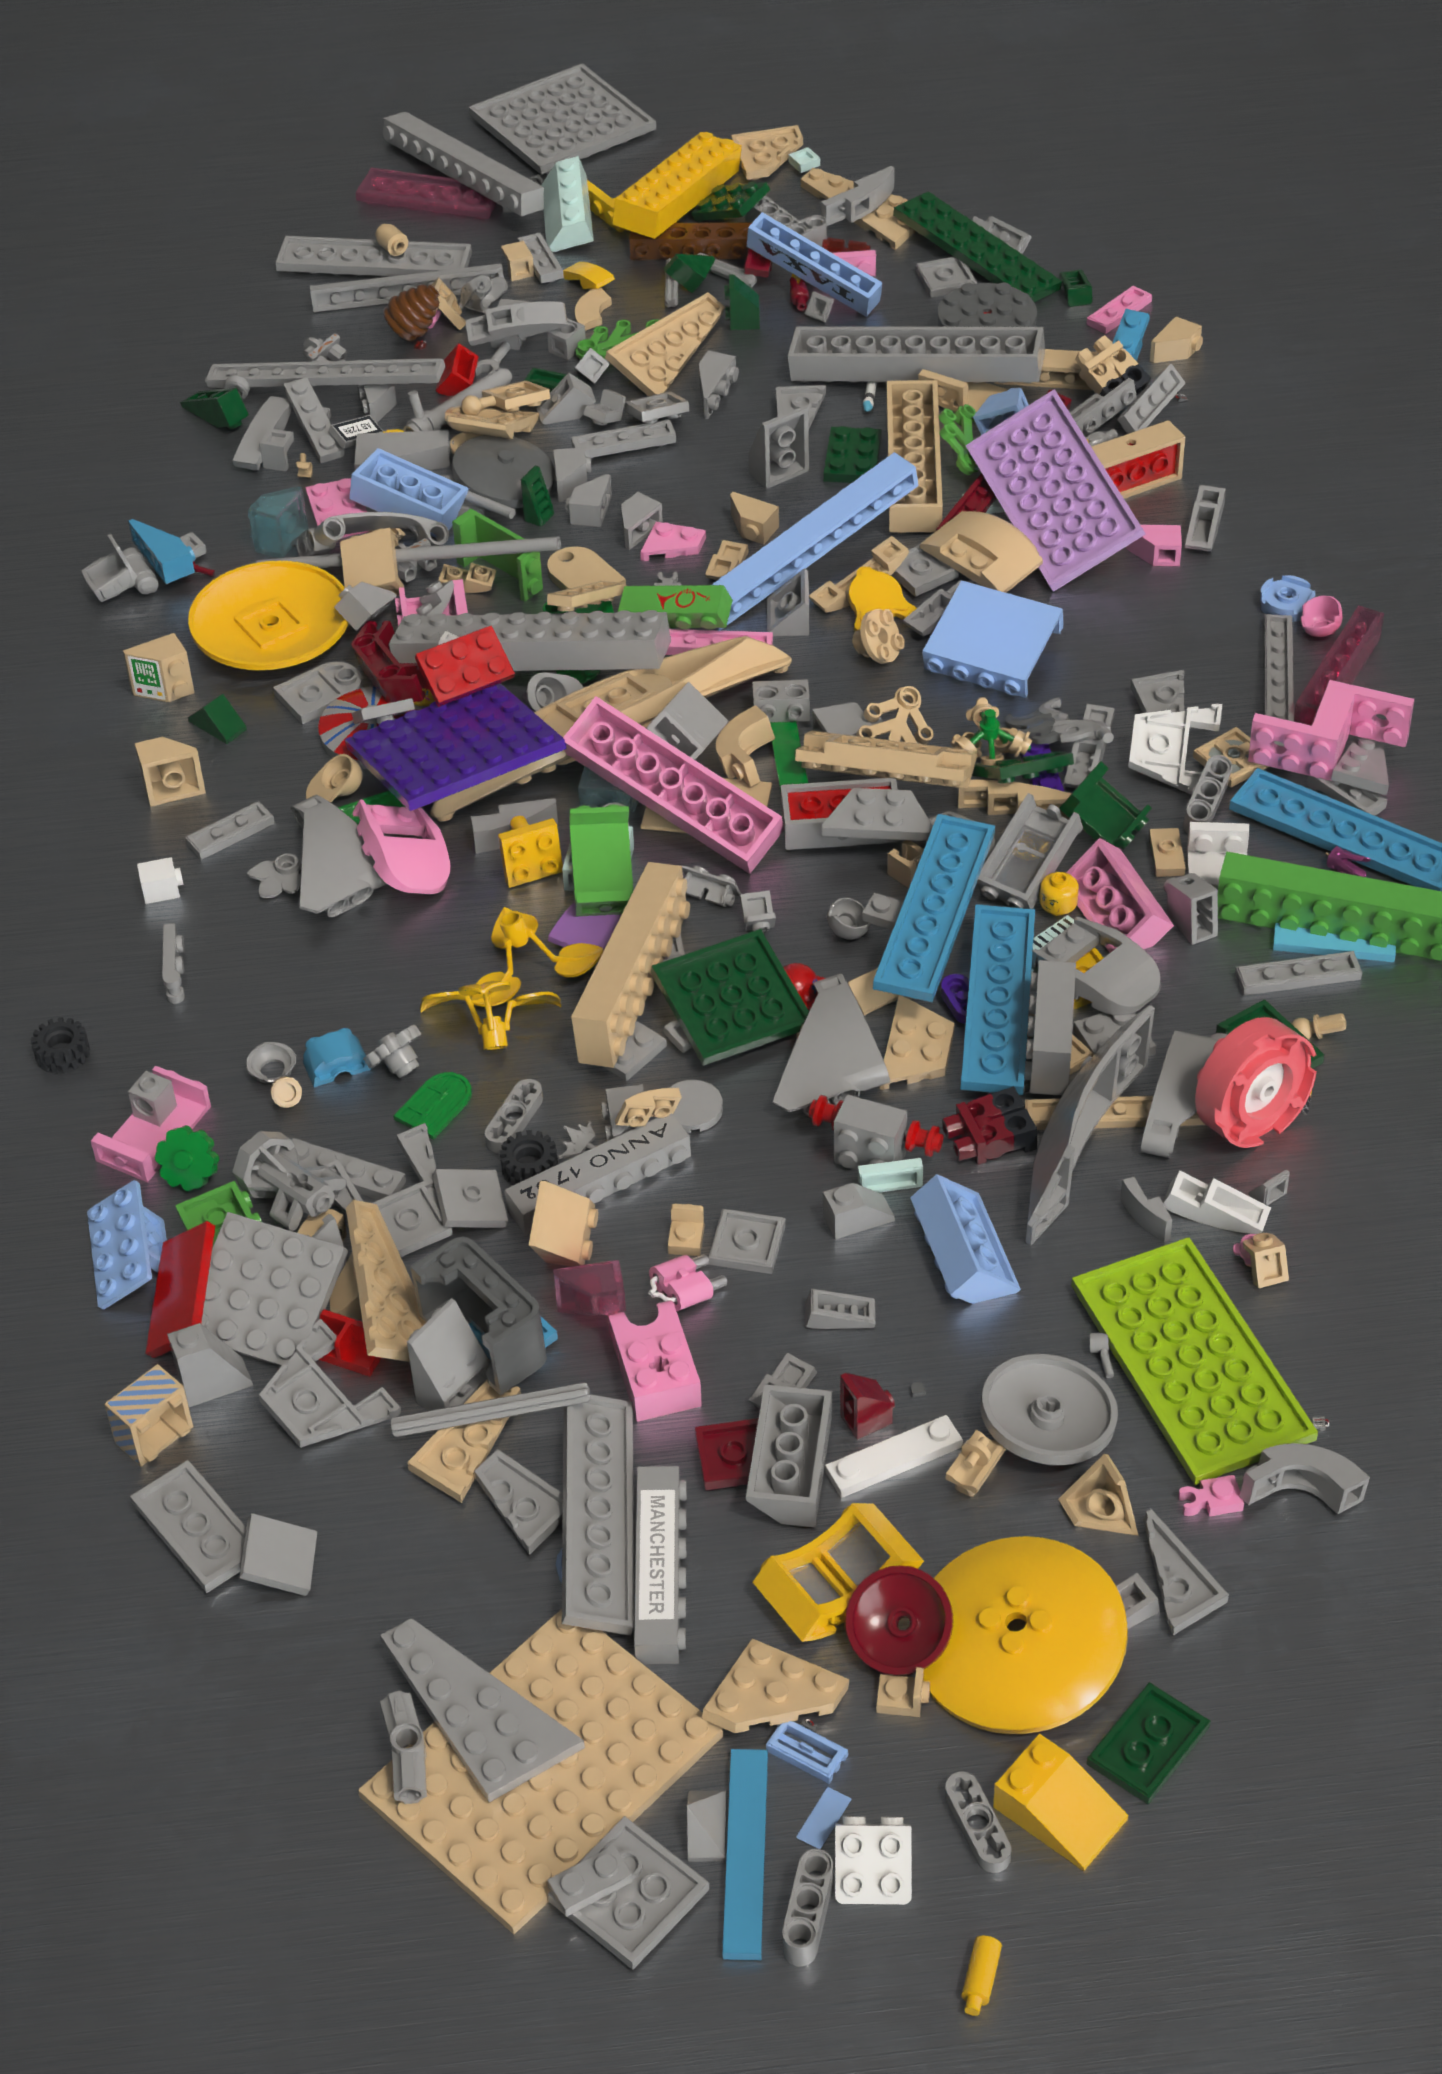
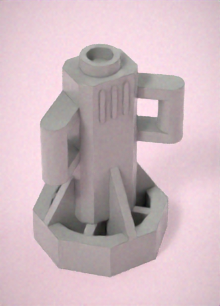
[232,1131,347,1231]

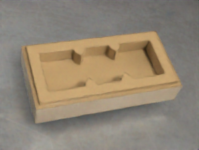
[1149,828,1186,877]

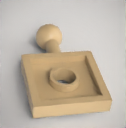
[461,380,550,416]

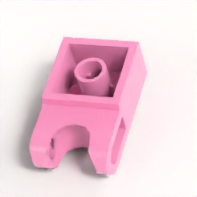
[608,1300,702,1422]

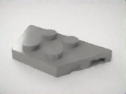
[822,788,933,841]

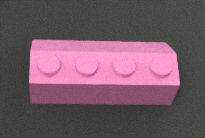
[1066,838,1174,953]

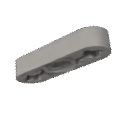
[485,1079,543,1153]
[945,1772,1011,1873]

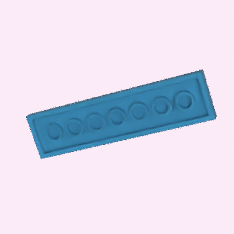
[1229,768,1442,891]
[873,814,995,1002]
[960,904,1035,1095]

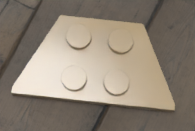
[879,995,955,1090]

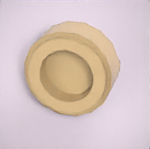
[270,1076,302,1108]

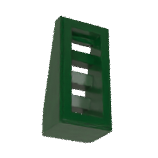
[1059,269,1093,307]
[521,465,554,526]

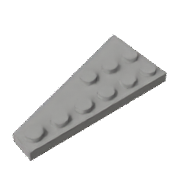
[380,1618,585,1802]

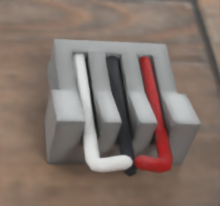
[1312,1416,1329,1431]

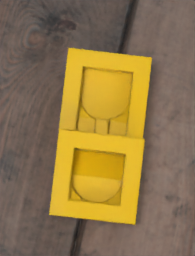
[563,261,615,289]

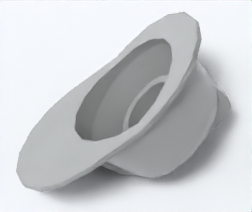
[522,672,583,712]

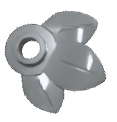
[247,853,302,898]

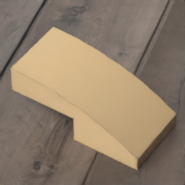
[705,540,749,580]

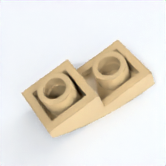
[438,563,497,593]
[615,1088,682,1127]

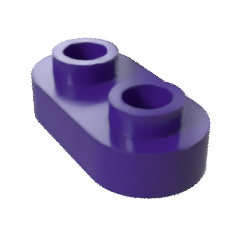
[941,974,969,1024]

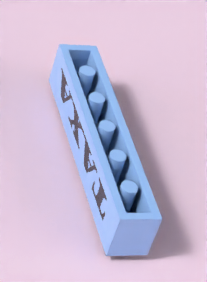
[747,212,883,317]

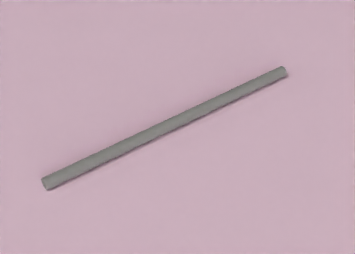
[255,537,561,568]

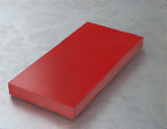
[145,1221,215,1358]

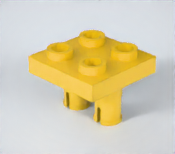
[498,815,563,888]

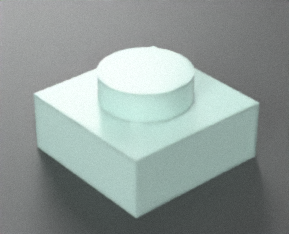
[788,147,820,173]

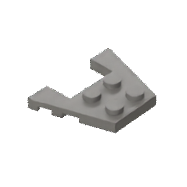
[259,1319,401,1448]

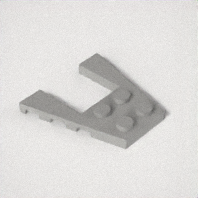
[323,1123,452,1257]

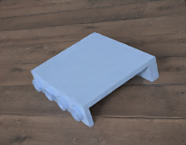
[923,580,1063,698]

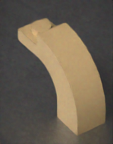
[716,705,775,787]

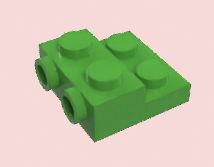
[175,1181,262,1249]

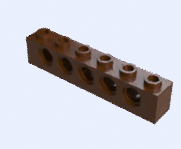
[629,223,752,260]

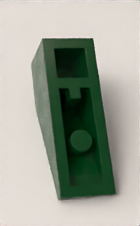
[180,388,249,429]

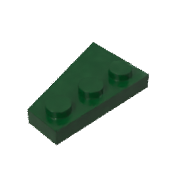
[972,751,1074,783]

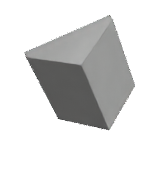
[767,568,809,636]

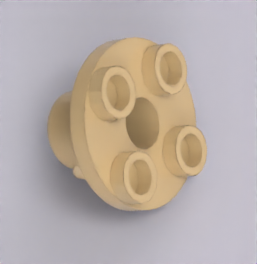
[852,609,905,664]

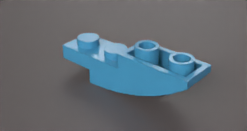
[1113,309,1150,361]

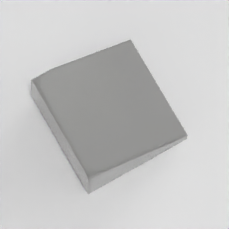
[1248,1169,1290,1206]

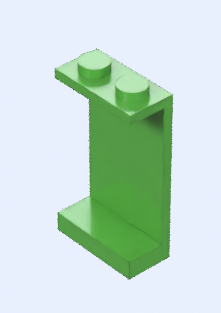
[452,509,543,602]
[569,804,634,916]

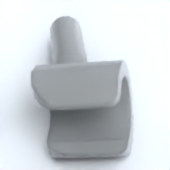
[1090,1333,1114,1378]

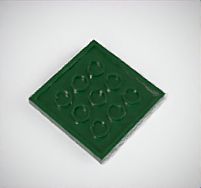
[651,929,809,1066]

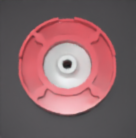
[1195,1017,1317,1148]

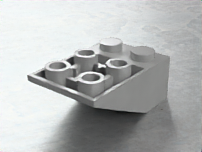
[645,682,729,760]
[407,1298,489,1411]

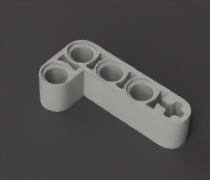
[745,196,827,247]

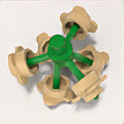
[950,697,1032,766]

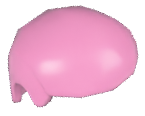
[1300,595,1343,637]

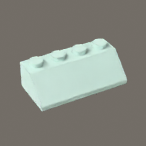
[541,156,594,253]

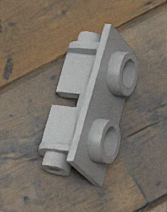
[682,865,741,907]

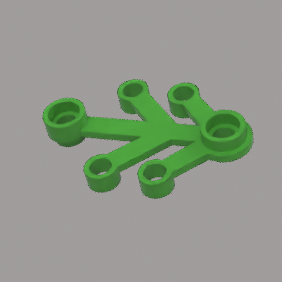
[575,319,659,359]
[938,404,987,475]

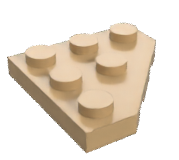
[731,125,803,180]
[702,1638,849,1733]

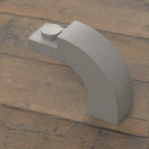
[1239,1443,1370,1514]

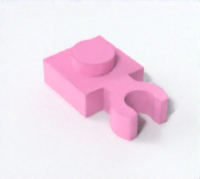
[1178,1475,1244,1517]

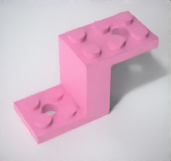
[1248,680,1414,781]

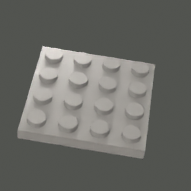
[201,1212,348,1367]

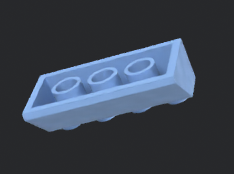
[349,448,468,538]
[910,1174,1021,1304]

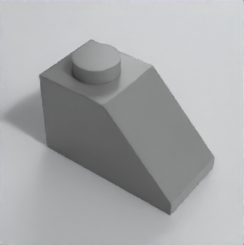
[536,373,596,425]
[553,447,592,502]
[565,474,612,527]
[621,492,663,550]
[334,582,397,631]
[823,1183,895,1240]

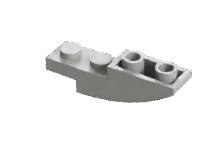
[821,166,894,226]
[465,301,568,346]

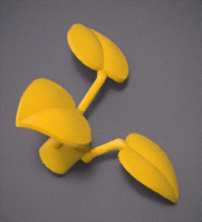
[471,907,604,1007]
[420,981,562,1050]

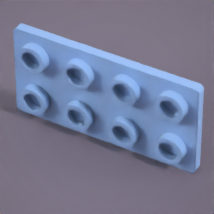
[87,1180,167,1310]

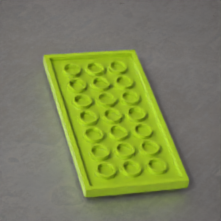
[1071,1237,1318,1485]

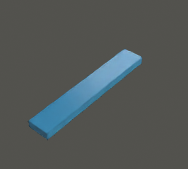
[723,1749,768,1960]

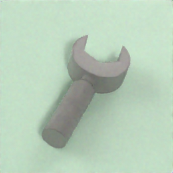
[475,341,511,377]

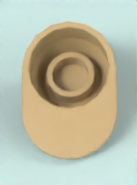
[306,754,363,803]

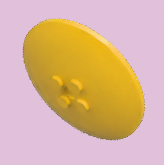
[188,561,349,670]
[923,1536,1128,1734]

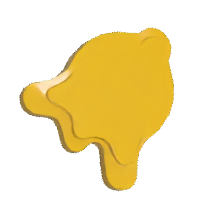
[848,566,917,631]

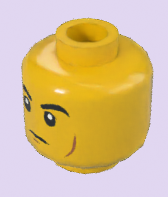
[1040,872,1079,916]

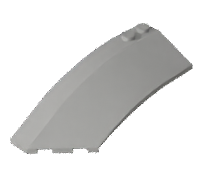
[1026,1005,1155,1246]

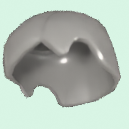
[827,897,871,940]

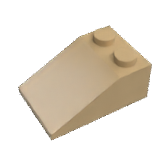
[529,1181,598,1268]

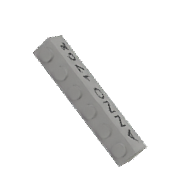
[505,1113,691,1235]

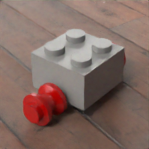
[809,1094,944,1170]

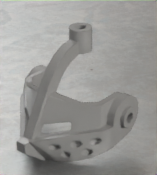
[459,275,508,314]

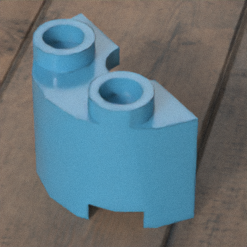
[303,1028,372,1087]

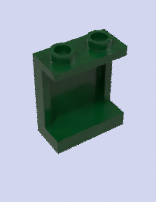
[1059,761,1152,850]

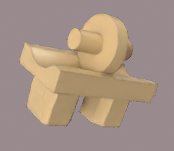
[946,1430,1006,1497]

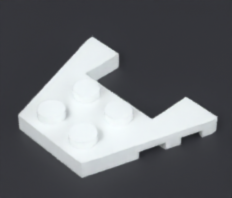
[1128,704,1222,797]

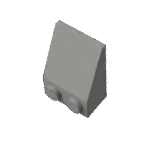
[749,405,809,489]

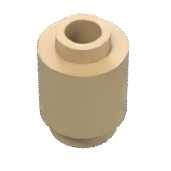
[376,224,408,256]

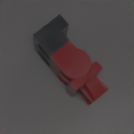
[942,1086,1037,1165]

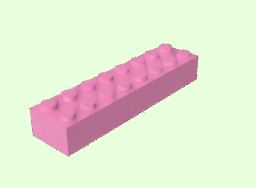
[563,696,784,874]

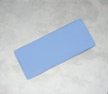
[796,1787,851,1849]

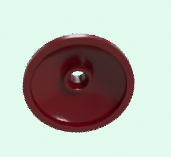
[846,1566,954,1676]

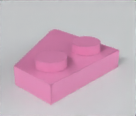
[640,522,706,561]

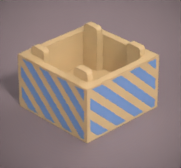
[104,1364,193,1467]

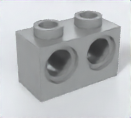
[752,679,810,722]

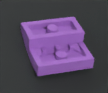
[548,902,622,949]

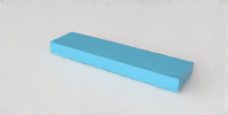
[1273,923,1396,962]

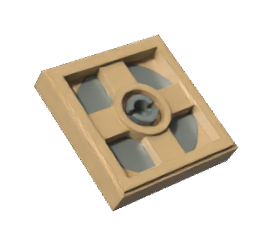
[1193,727,1270,788]

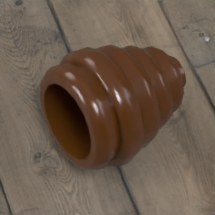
[383,284,440,342]

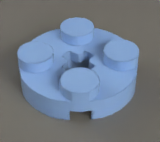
[1260,575,1315,622]

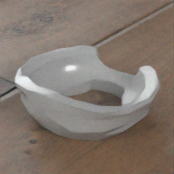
[246,1042,297,1083]

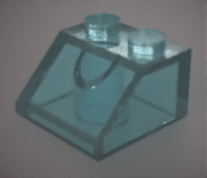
[248,486,308,558]

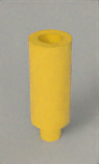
[961,1935,1002,2016]

